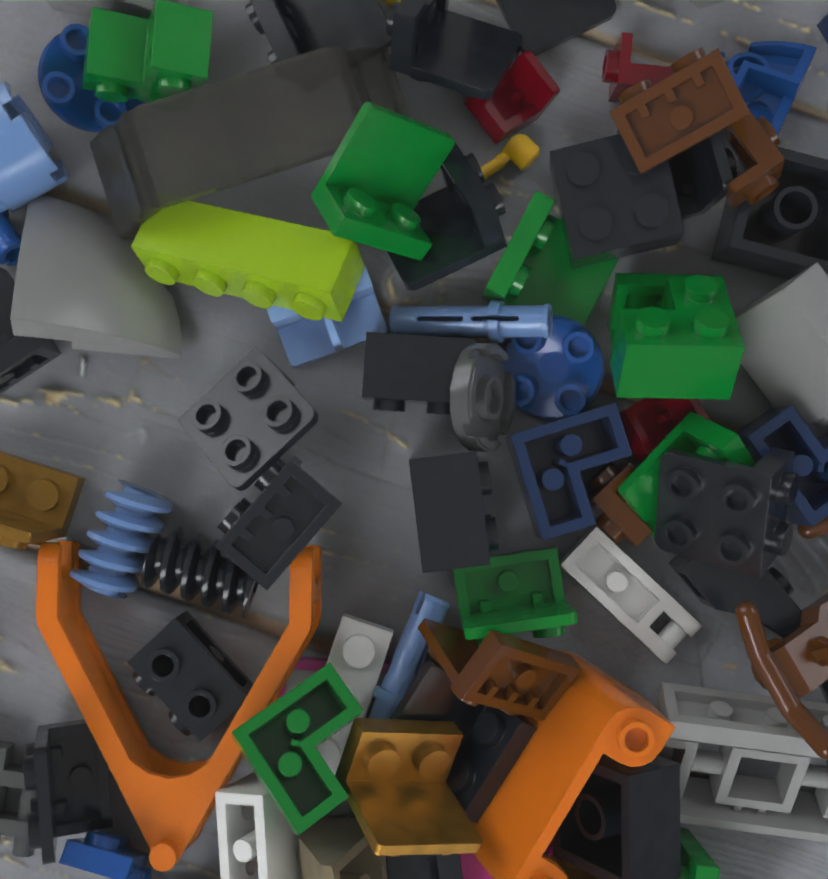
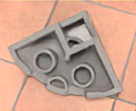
[10,195,182,359]

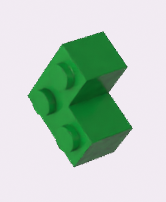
[82,0,213,113]
[610,274,745,400]
[232,663,363,835]

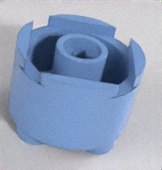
[0,81,70,214]

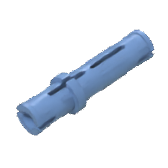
[389,300,553,343]
[369,590,451,719]

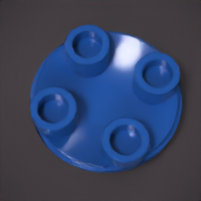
[38,23,144,133]
[502,315,604,420]

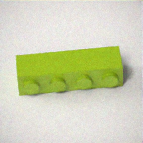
[131,194,365,322]

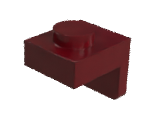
[602,32,674,103]
[464,50,560,144]
[619,398,710,463]

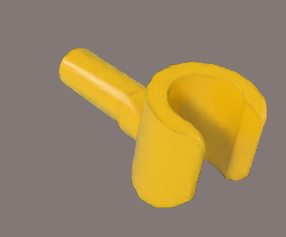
[481,134,540,180]

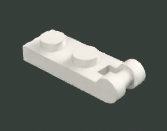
[559,525,702,665]

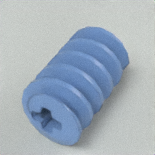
[69,479,174,599]

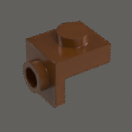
[723,109,785,208]
[587,462,653,546]

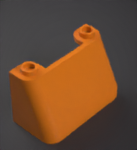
[471,651,675,879]

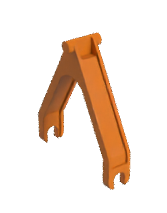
[36,540,323,872]

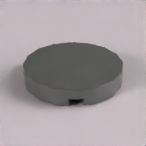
[450,343,516,452]

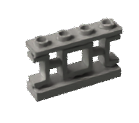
[657,682,828,843]

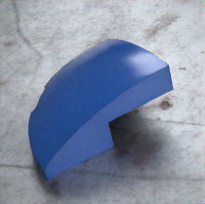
[720,41,817,135]

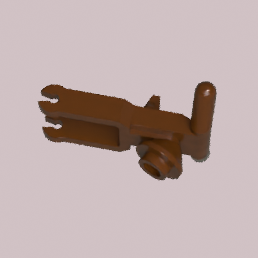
[735,593,828,759]

